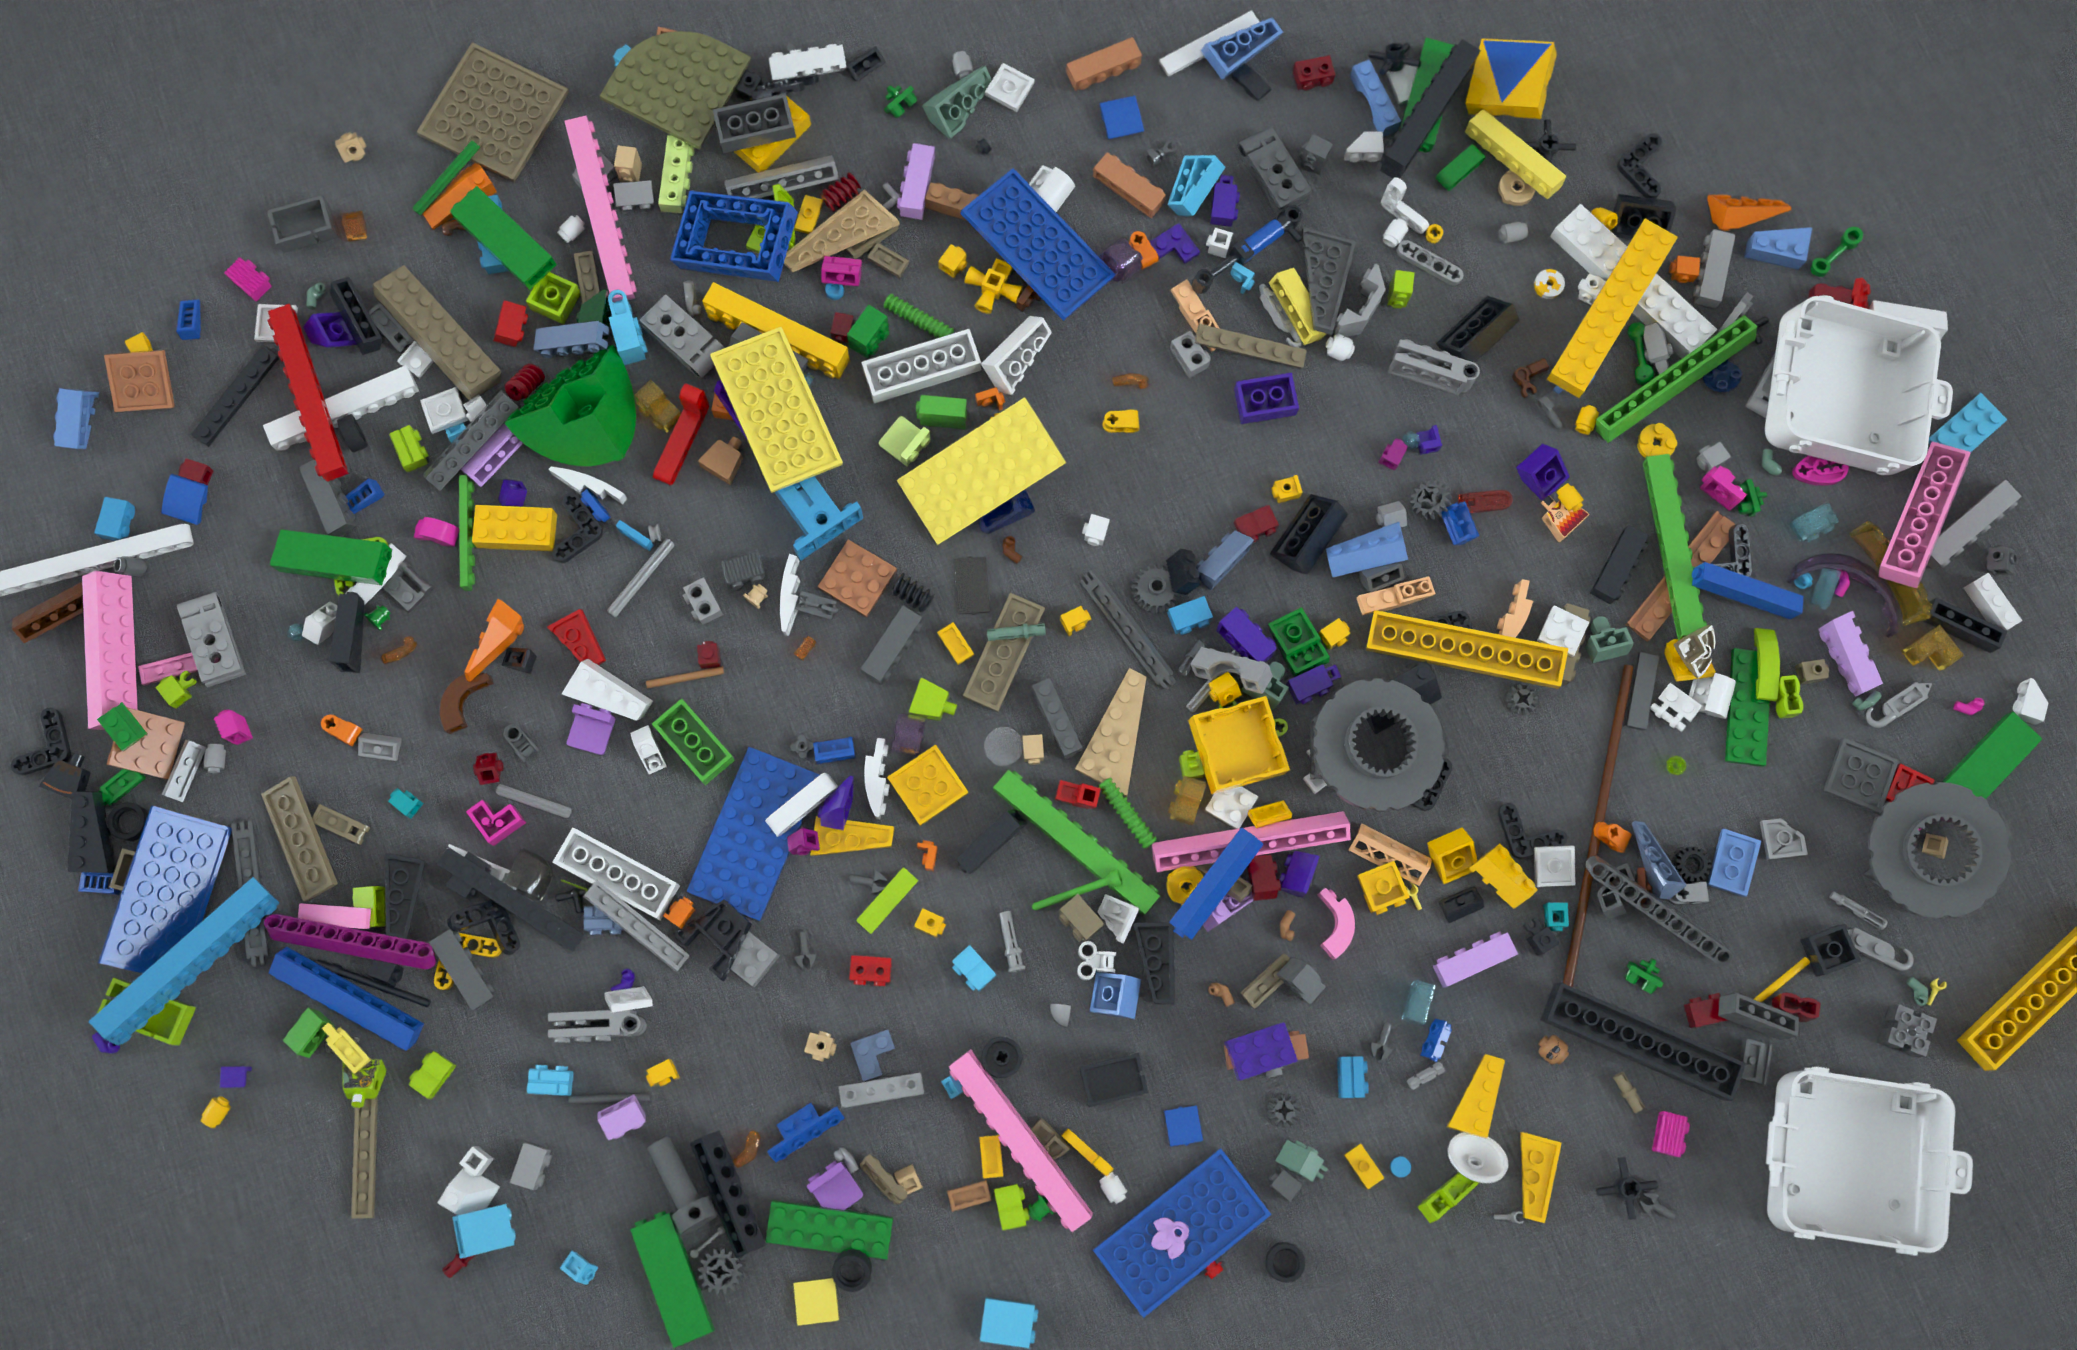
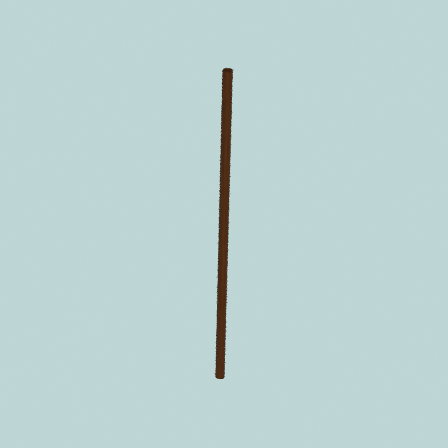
[1563,665,1634,987]

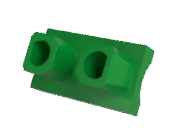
[884,85,918,118]
[1738,479,1768,517]
[1625,958,1664,994]

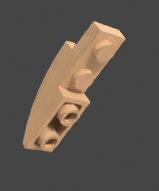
[1171,279,1219,352]
[1356,576,1435,615]
[1497,579,1533,638]

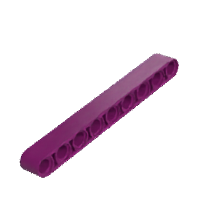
[264,914,437,969]

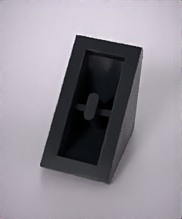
[502,647,537,674]

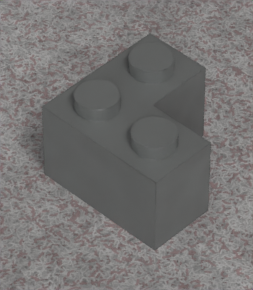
[1276,957,1325,1005]

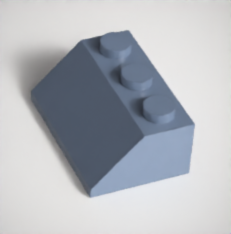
[1196,530,1254,590]

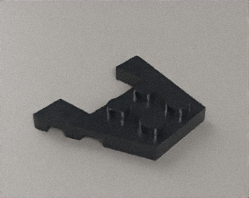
[751,74,819,100]
[674,899,752,982]

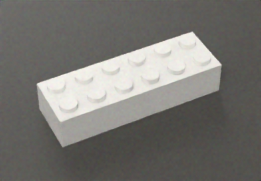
[861,329,981,404]
[553,828,680,921]

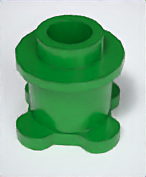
[364,605,391,631]
[1028,1194,1055,1222]

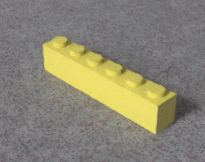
[1465,109,1566,199]

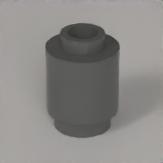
[114,556,147,577]

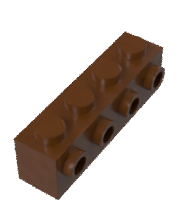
[12,582,84,643]

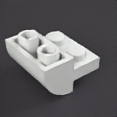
[1029,166,1075,212]
[1689,673,1736,719]

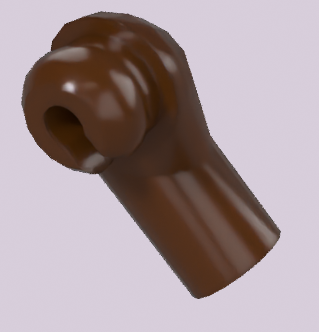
[442,219,467,236]
[1002,536,1023,564]

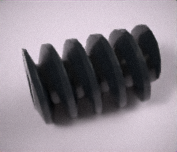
[892,572,935,612]

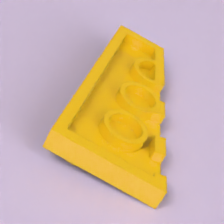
[810,816,894,856]
[1447,1054,1505,1139]
[1520,1132,1562,1223]

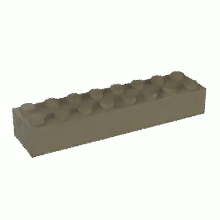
[373,265,501,400]

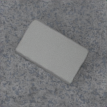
[358,733,401,761]

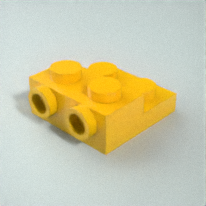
[1664,639,1716,682]
[1357,861,1410,915]

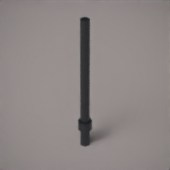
[316,959,431,1008]

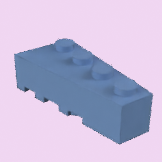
[1201,18,1283,80]
[1326,522,1408,577]

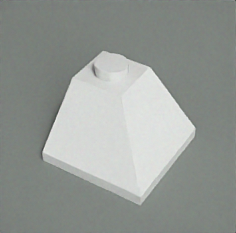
[438,1167,500,1215]

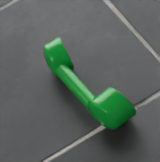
[1810,227,1863,277]
[1627,322,1654,386]

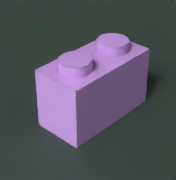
[598,1094,646,1140]

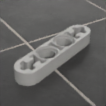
[1397,240,1464,286]

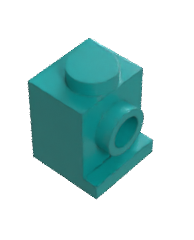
[388,788,424,818]
[1543,903,1569,932]

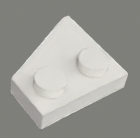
[1098,894,1139,944]

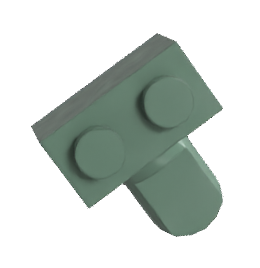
[1585,616,1634,663]
[1241,662,1289,710]
[1276,1140,1328,1182]

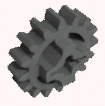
[1410,480,1452,520]
[698,1248,744,1295]

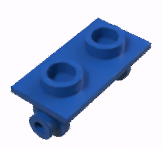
[1420,1019,1452,1062]

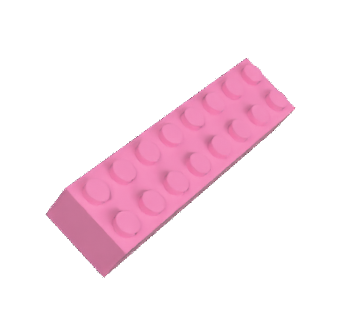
[1878,441,1971,588]
[82,571,138,730]

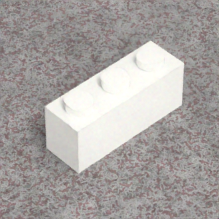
[1964,573,2022,630]

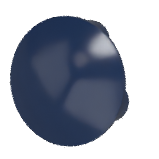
[1703,359,1742,392]

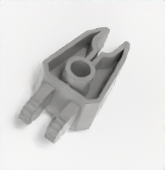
[1644,323,1674,374]

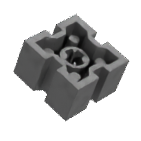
[1878,1004,1937,1058]

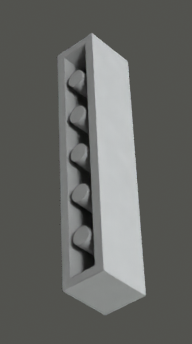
[724,155,839,199]
[1927,480,2022,570]

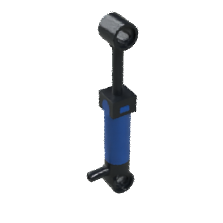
[1191,205,1303,294]

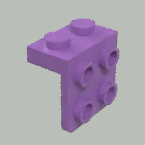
[567,703,616,755]
[807,1161,863,1210]

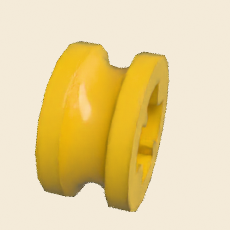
[1425,224,1443,243]

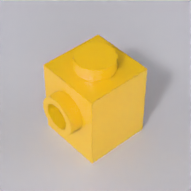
[938,244,967,278]
[1318,618,1350,650]
[1208,672,1242,707]
[914,908,946,938]

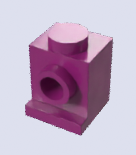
[1378,438,1408,471]
[787,828,820,855]

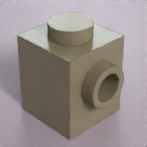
[1795,659,1829,685]

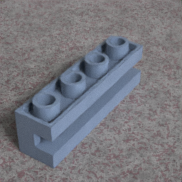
[534,321,609,358]

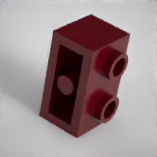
[1293,55,1336,90]

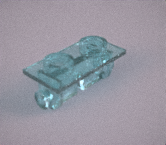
[1811,568,1842,609]

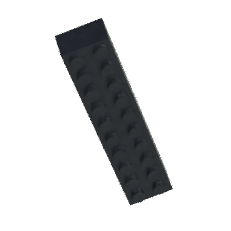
[1541,982,1747,1101]

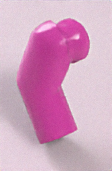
[1834,569,1850,597]
[1953,698,1985,715]

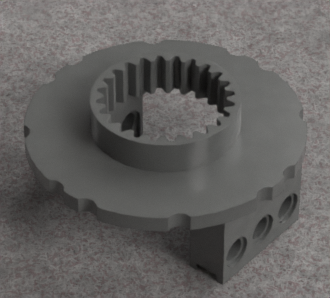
[1309,678,1445,812]
[1863,782,2011,918]

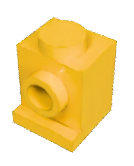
[1271,475,1303,503]
[1060,606,1091,637]
[646,1059,680,1087]

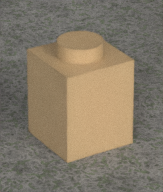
[1022,734,1044,765]

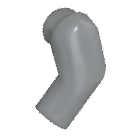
[834,1148,859,1174]

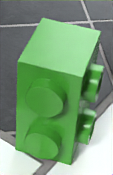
[283,1008,334,1058]

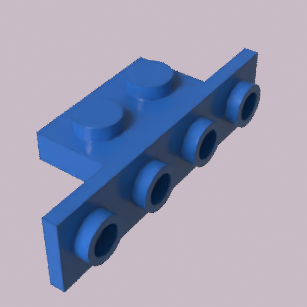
[767,1103,845,1163]

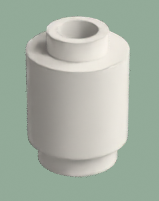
[557,215,585,243]
[1383,219,1408,248]
[1099,1172,1127,1204]

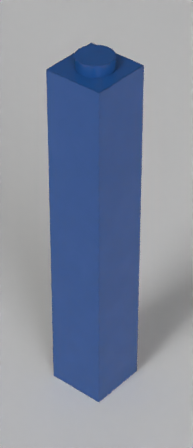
[1692,562,1803,619]
[1169,827,1264,940]

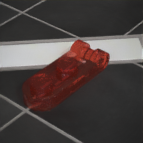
[1458,490,1513,514]

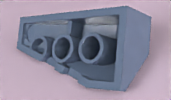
[1632,821,1687,899]

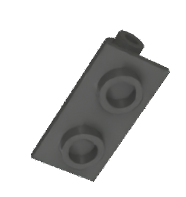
[795,591,838,619]

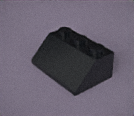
[1612,194,1676,239]

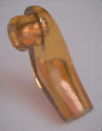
[1112,373,1149,389]
[381,636,417,664]
[733,1130,760,1168]

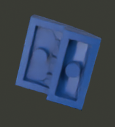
[1099,96,1144,139]
[161,474,208,525]

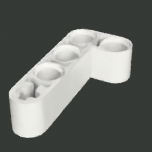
[765,773,838,837]

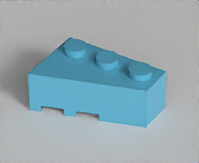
[1167,155,1225,216]

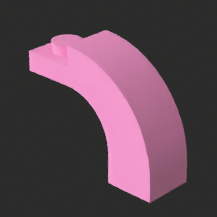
[1317,888,1355,960]

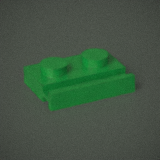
[97,702,148,752]

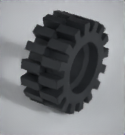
[1672,846,1712,883]

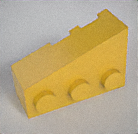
[1468,844,1538,909]

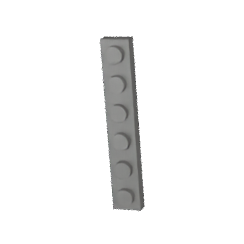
[583,880,690,972]

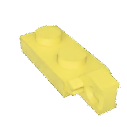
[322,1023,371,1074]

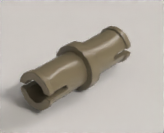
[1613,1071,1645,1113]

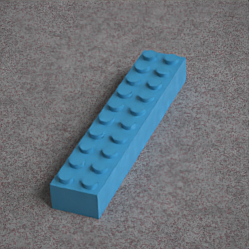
[88,877,279,1046]

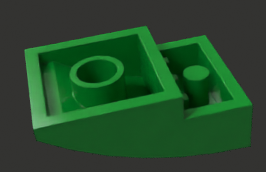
[1268,607,1330,677]

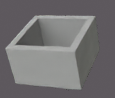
[731,932,779,988]

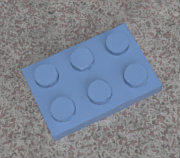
[1707,829,1761,897]

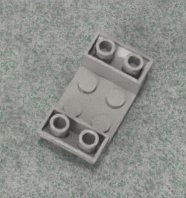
[1333,264,1386,337]

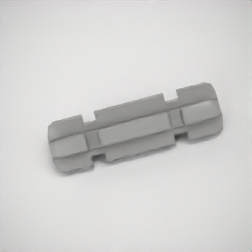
[1407,1062,1445,1090]

